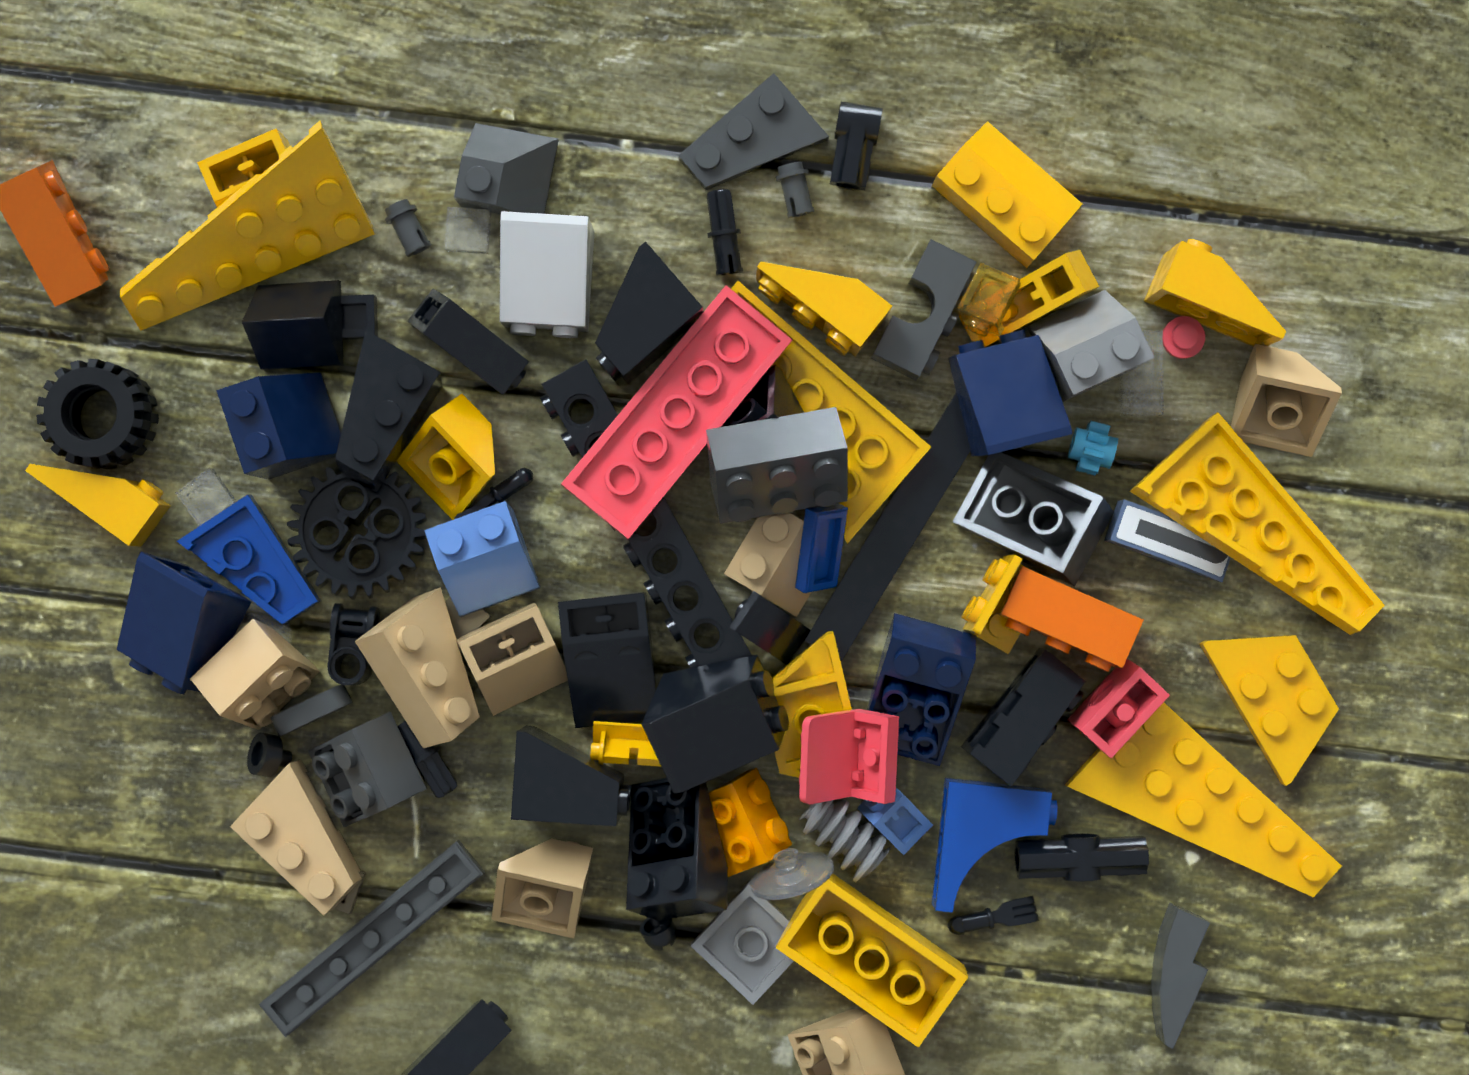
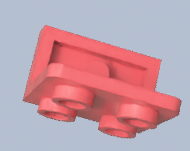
[799,709,899,805]

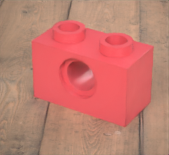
[1067,659,1170,758]

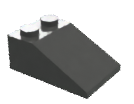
[953,452,1114,586]

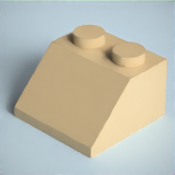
[724,513,811,617]

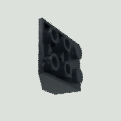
[558,592,657,728]
[626,777,728,921]

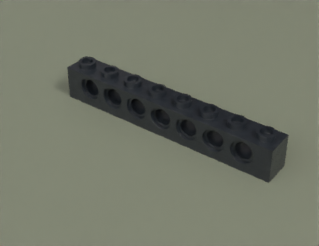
[540,359,752,668]

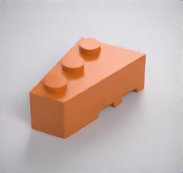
[0,160,109,307]
[999,566,1144,672]

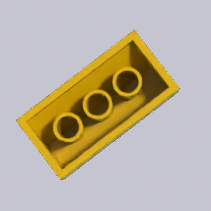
[775,868,968,1048]

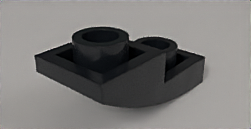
[729,591,810,665]

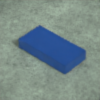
[795,503,848,593]

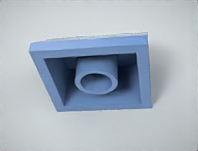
[424,501,540,617]

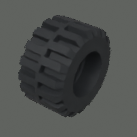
[36,359,159,469]

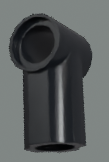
[830,101,883,191]

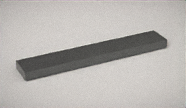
[259,840,485,1037]

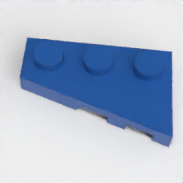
[177,494,321,624]

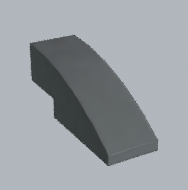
[1151,902,1210,1049]

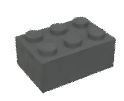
[706,407,848,524]

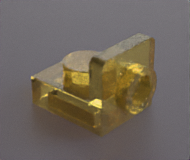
[957,263,1021,337]

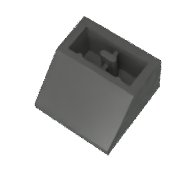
[308,711,427,827]

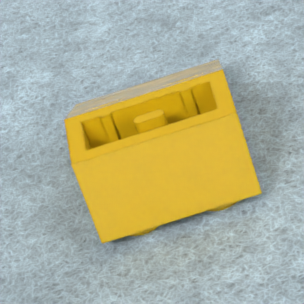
[756,262,892,357]

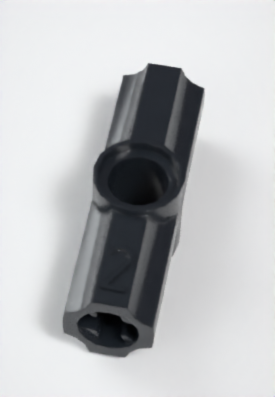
[1014,833,1149,881]

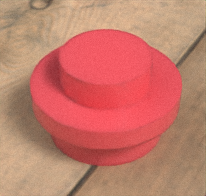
[1162,316,1205,359]

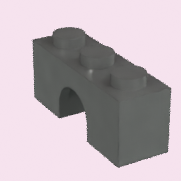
[871,239,978,381]

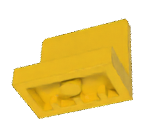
[961,554,1033,654]

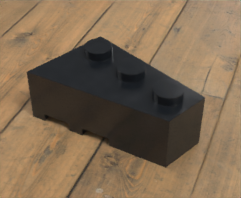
[335,330,442,492]

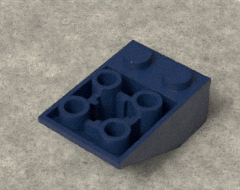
[867,613,977,766]

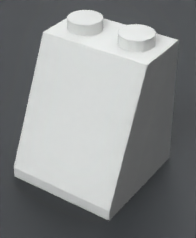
[500,211,594,338]

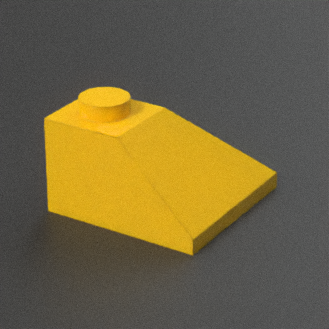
[397,393,495,520]

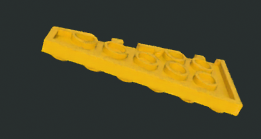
[1130,412,1385,635]

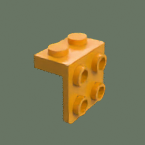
[709,768,792,877]

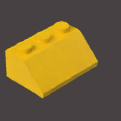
[932,121,1082,268]

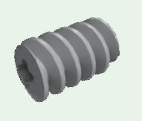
[799,798,891,883]

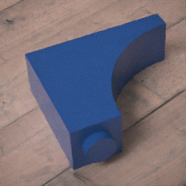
[932,778,1057,913]

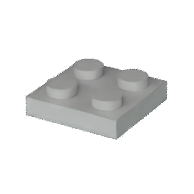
[691,881,794,1005]

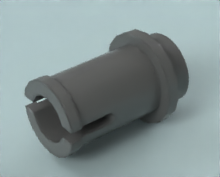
[775,162,814,218]
[385,199,432,257]

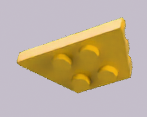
[772,631,852,778]
[1199,635,1339,786]

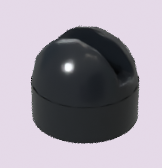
[640,917,677,951]

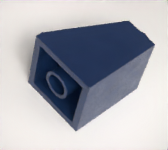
[948,330,1073,457]
[216,372,341,480]
[117,552,252,695]

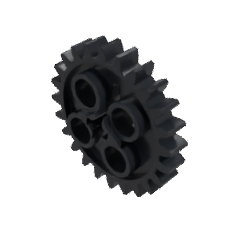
[287,467,427,600]

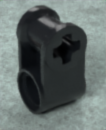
[327,603,380,685]

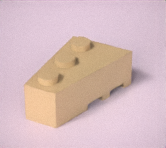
[355,587,480,748]
[230,760,362,916]

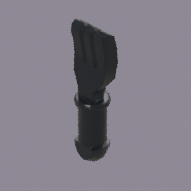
[454,467,533,519]
[948,896,1039,935]

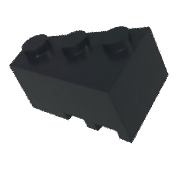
[961,648,1086,787]

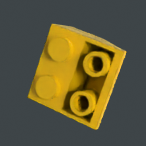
[197,128,290,207]

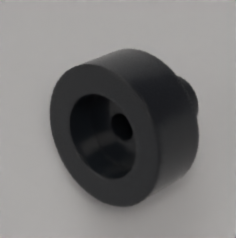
[247,732,292,777]

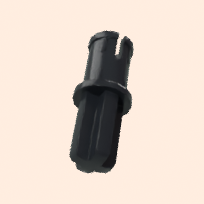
[706,189,743,276]
[398,721,458,798]

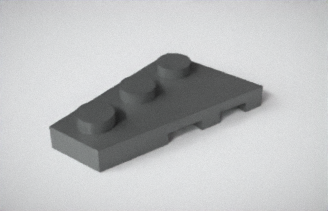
[678,73,829,190]

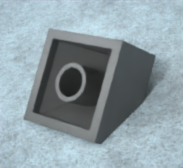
[454,123,559,214]

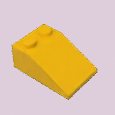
[1144,239,1286,347]

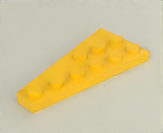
[120,121,375,331]
[731,281,932,544]
[1065,702,1342,898]

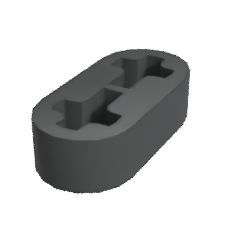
[270,684,353,737]

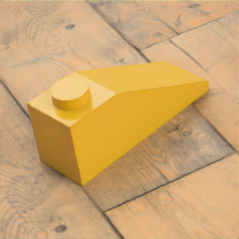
[959,249,1100,348]
[25,464,171,547]

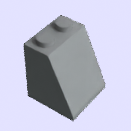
[1027,290,1155,402]

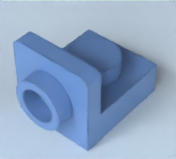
[858,788,933,855]

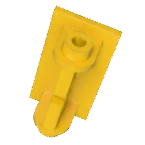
[590,721,661,767]

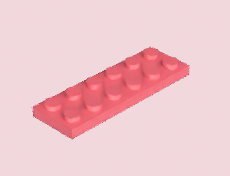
[561,286,792,540]

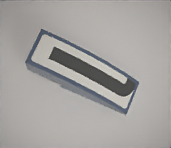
[1104,499,1231,582]

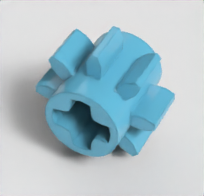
[1068,421,1118,476]

